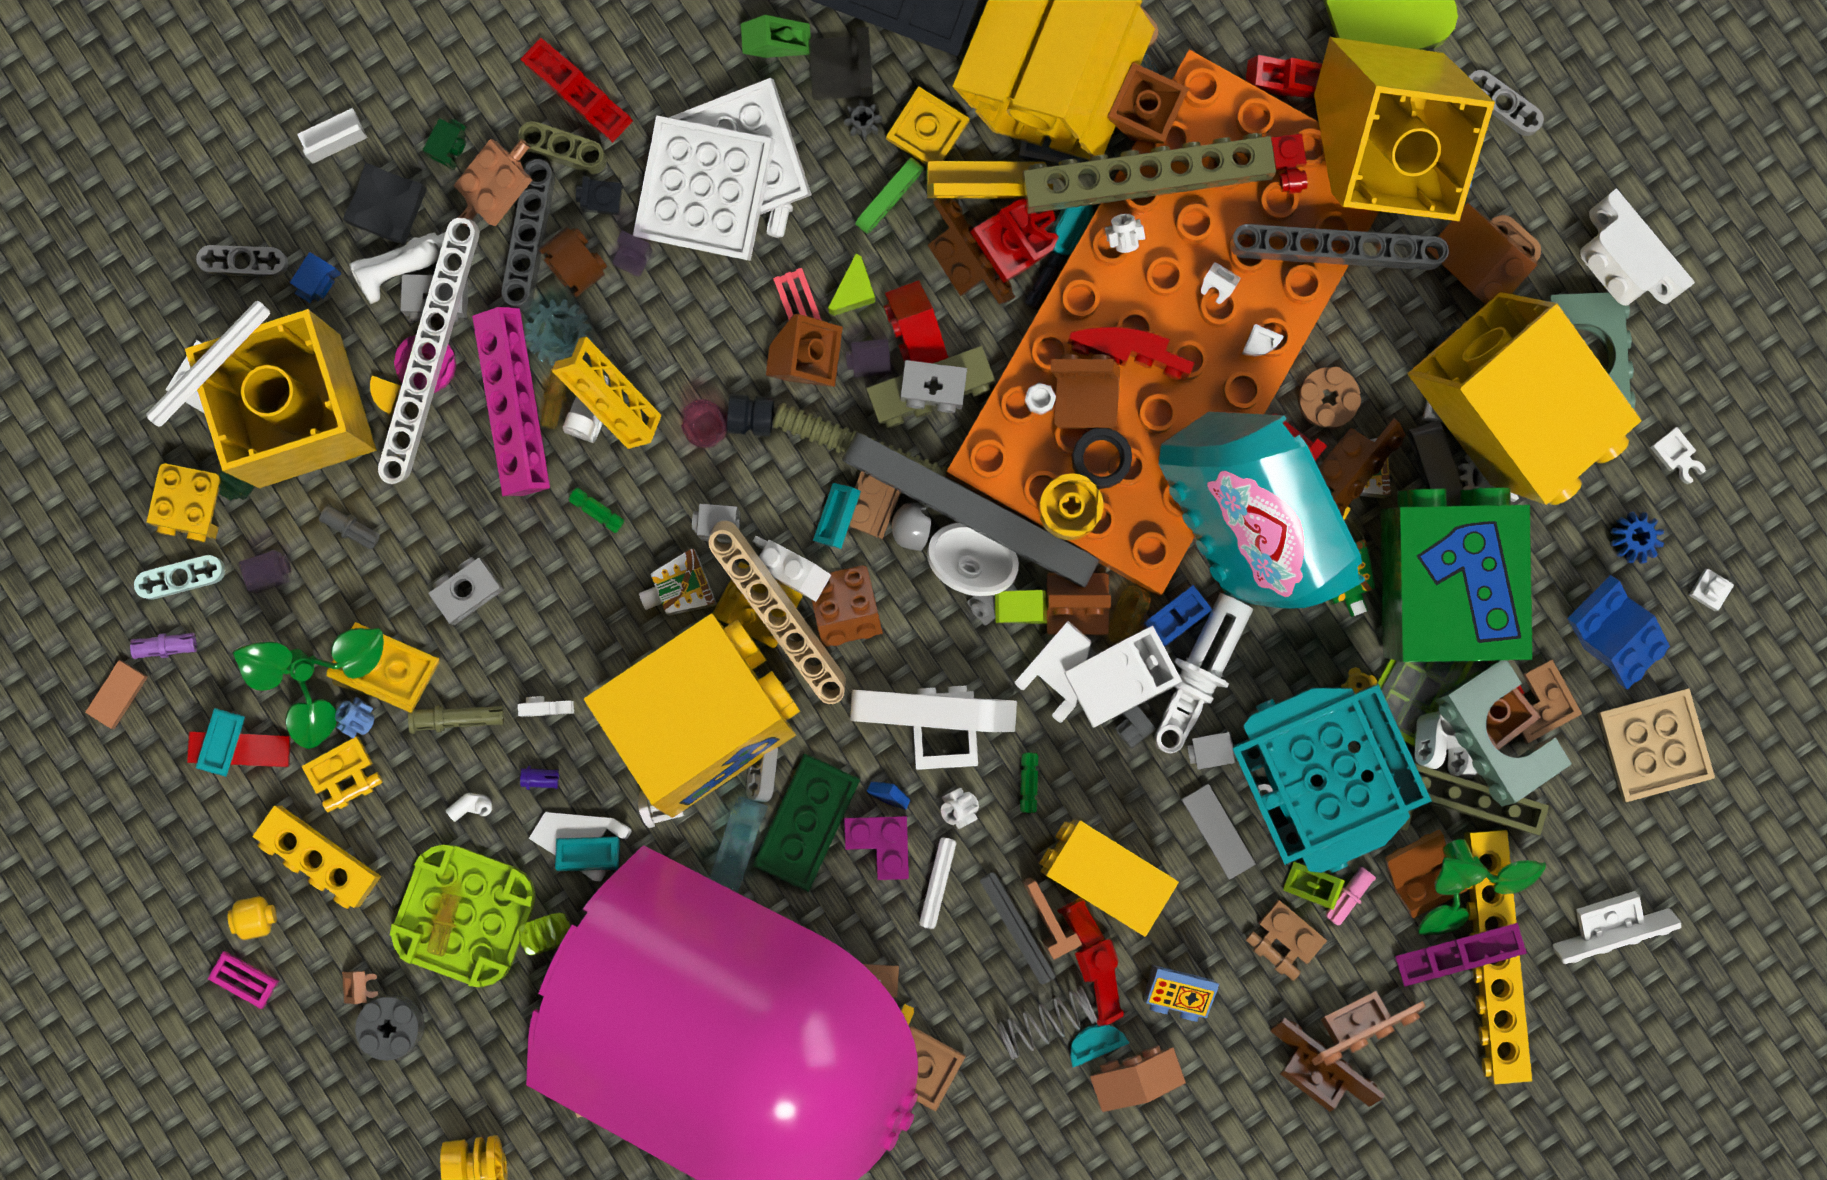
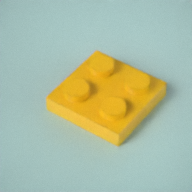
[886,86,970,165]

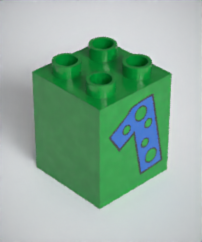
[1380,488,1533,662]

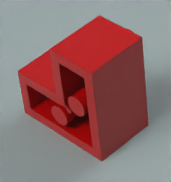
[883,280,949,364]

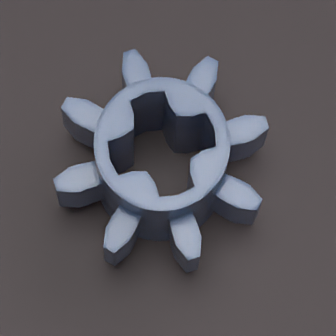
[335,697,374,738]

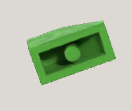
[741,15,812,58]

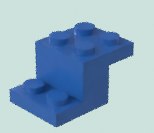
[1567,575,1670,690]

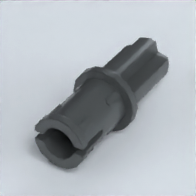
[319,505,380,549]

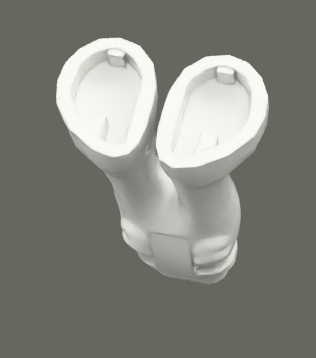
[349,232,446,305]

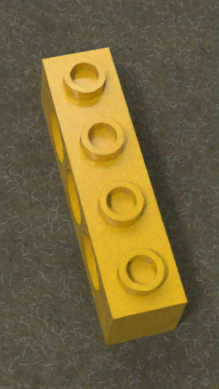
[252,806,381,909]

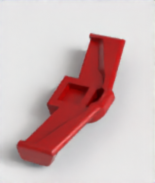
[1058,898,1124,1026]

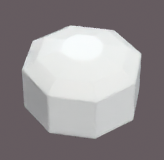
[1025,383,1056,415]

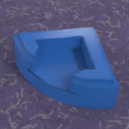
[867,782,910,809]

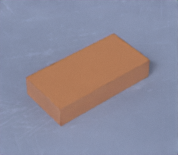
[85,660,148,729]

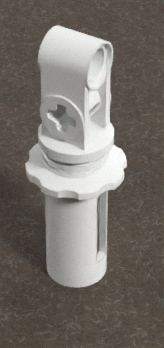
[1154,593,1254,753]

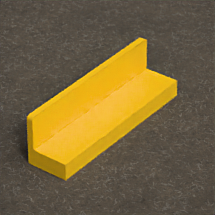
[927,161,1053,199]

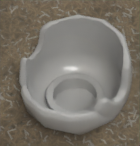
[892,502,931,551]

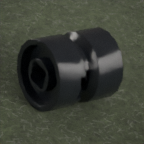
[727,394,774,437]

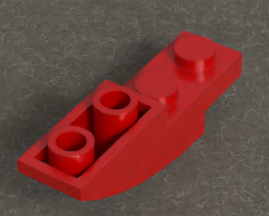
[1067,327,1194,380]

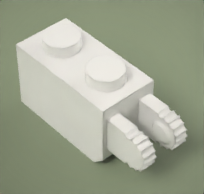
[746,536,831,602]

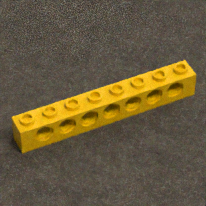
[1463,830,1532,1084]

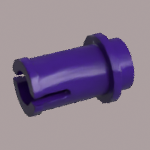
[520,766,559,790]

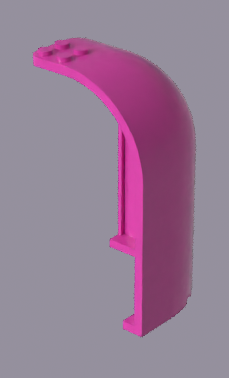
[526,845,918,1180]

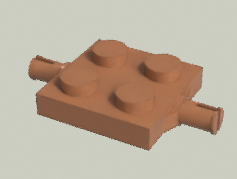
[453,139,532,227]

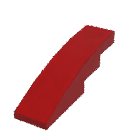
[520,38,633,143]

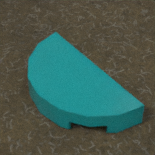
[1070,1024,1129,1068]

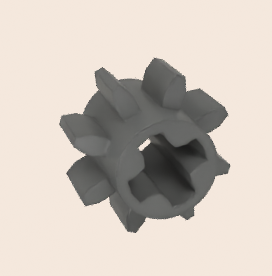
[844,100,882,141]

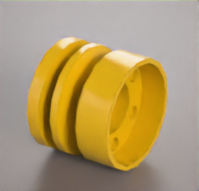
[440,1135,508,1180]

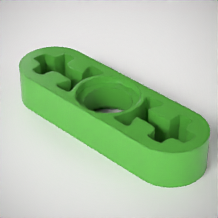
[855,158,924,234]

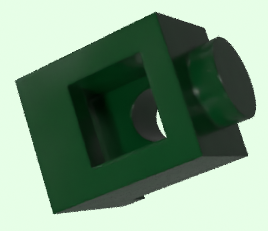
[422,118,466,171]

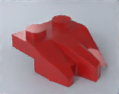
[970,199,1059,283]

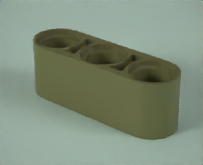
[518,121,607,174]

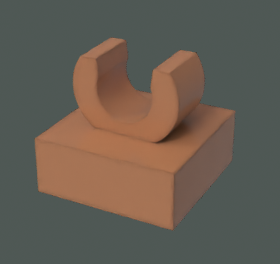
[342,971,378,1004]

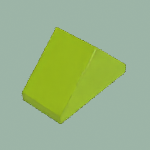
[828,254,875,316]
[995,590,1047,624]
[1283,862,1345,910]

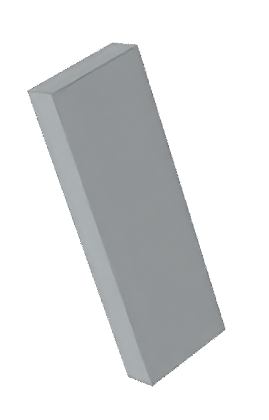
[1181,784,1256,880]

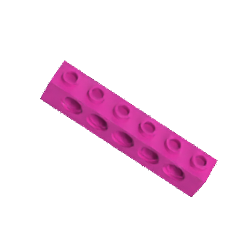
[472,307,550,496]

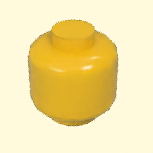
[228,896,277,940]

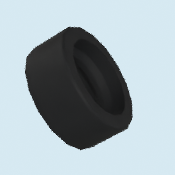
[1072,428,1132,489]

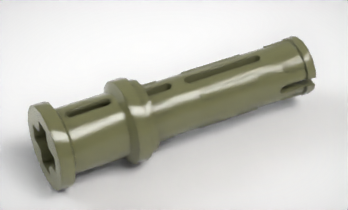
[408,705,504,734]

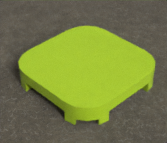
[1323,0,1458,50]
[390,844,536,988]

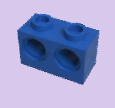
[1142,585,1213,647]

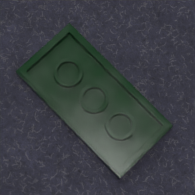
[753,754,861,892]

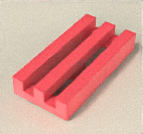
[773,268,822,321]

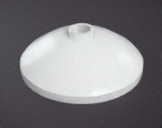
[927,523,1019,596]

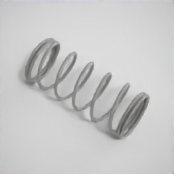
[997,986,1097,1060]

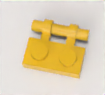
[301,736,383,812]

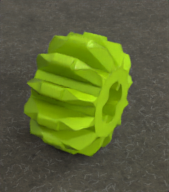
[518,913,571,956]

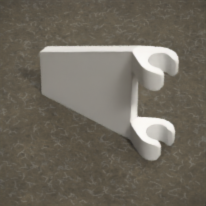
[1015,621,1091,723]
[529,812,632,881]

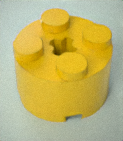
[1039,474,1104,540]

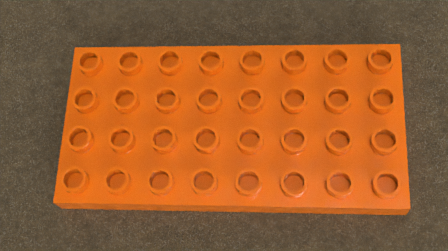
[946,49,1379,597]

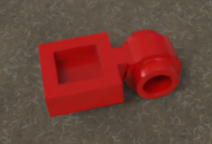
[1271,133,1308,194]

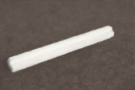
[146,301,270,427]

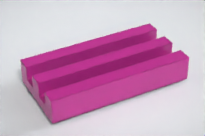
[208,951,279,1009]

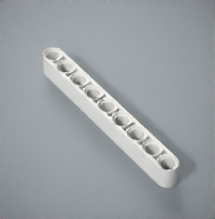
[378,218,480,484]

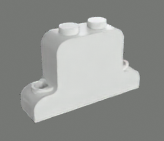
[1580,188,1695,306]

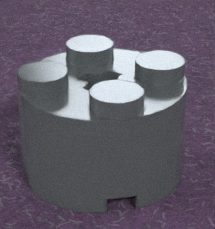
[355,994,425,1060]

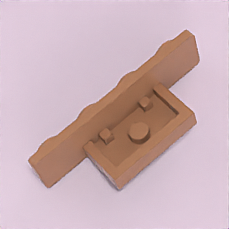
[1312,991,1426,1066]

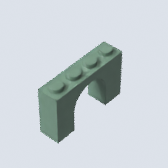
[1543,292,1635,409]
[1435,660,1572,806]

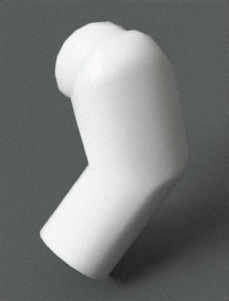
[445,793,492,822]

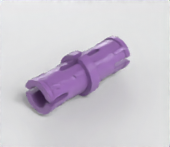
[130,632,197,659]

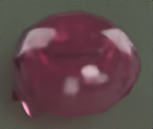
[681,399,727,448]

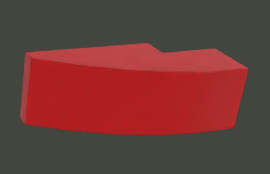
[1246,55,1322,98]
[187,732,291,767]

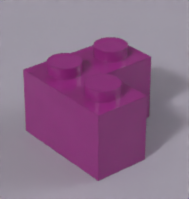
[844,816,909,880]

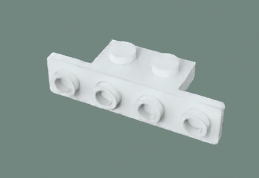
[1553,891,1681,964]

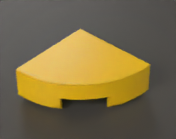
[370,376,401,415]

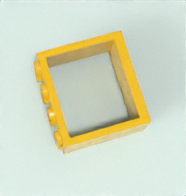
[1039,819,1179,937]

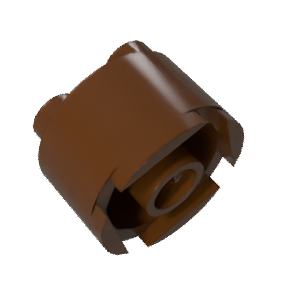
[537,227,607,298]

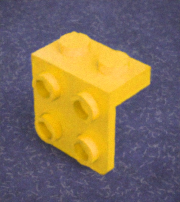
[146,463,221,542]

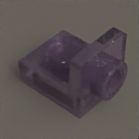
[613,231,653,277]

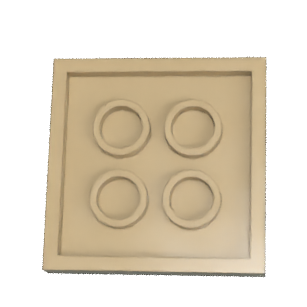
[1597,689,1715,802]

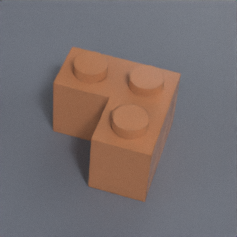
[1090,1045,1186,1112]

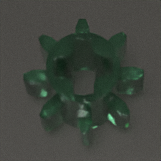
[219,470,255,501]

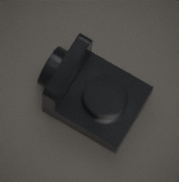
[576,176,623,215]

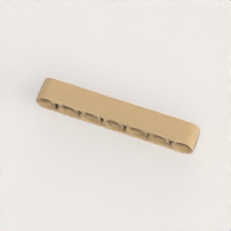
[709,521,846,704]

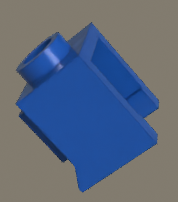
[290,252,342,304]

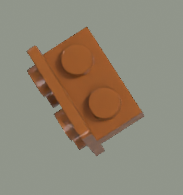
[1047,573,1111,635]

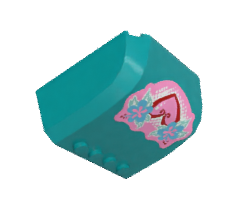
[1158,412,1365,609]

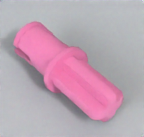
[1326,866,1376,925]

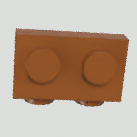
[1051,354,1120,429]
[812,565,883,647]

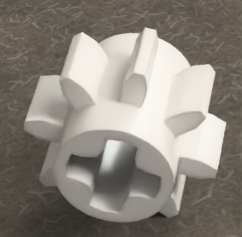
[1105,214,1145,253]
[941,788,979,829]

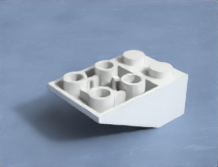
[1064,626,1182,728]

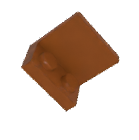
[1385,830,1468,918]

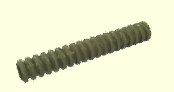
[773,402,947,477]

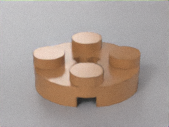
[1298,367,1361,429]

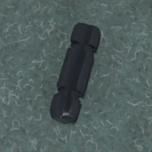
[1025,252,1067,310]

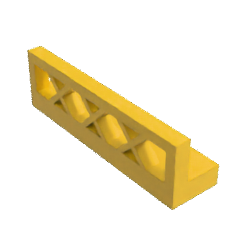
[552,336,662,449]

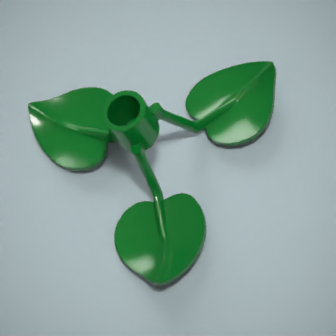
[233,628,384,749]
[1418,839,1546,935]

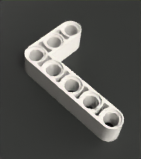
[850,690,1017,732]

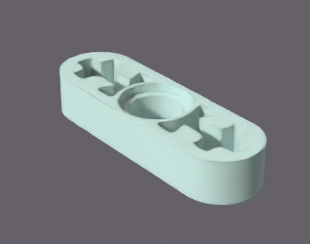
[134,555,225,600]

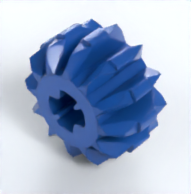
[1610,512,1664,564]

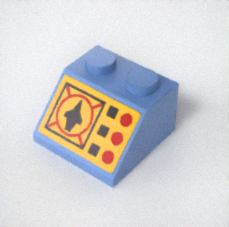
[1143,965,1219,1022]

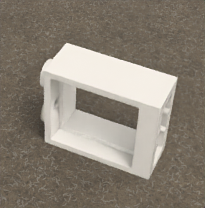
[913,686,978,770]

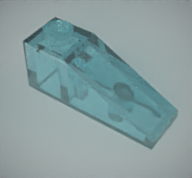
[710,796,768,893]

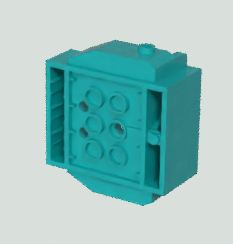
[1232,683,1432,873]

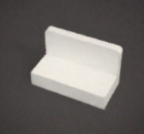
[297,108,367,164]

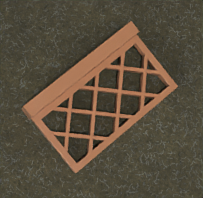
[1022,877,1082,960]

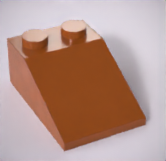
[1427,203,1538,304]

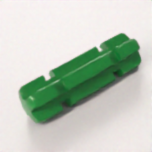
[568,488,625,533]
[1020,752,1039,813]

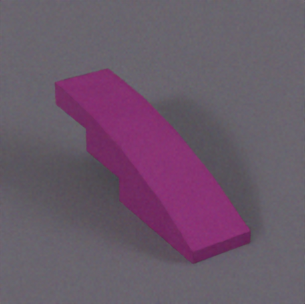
[1395,923,1527,987]

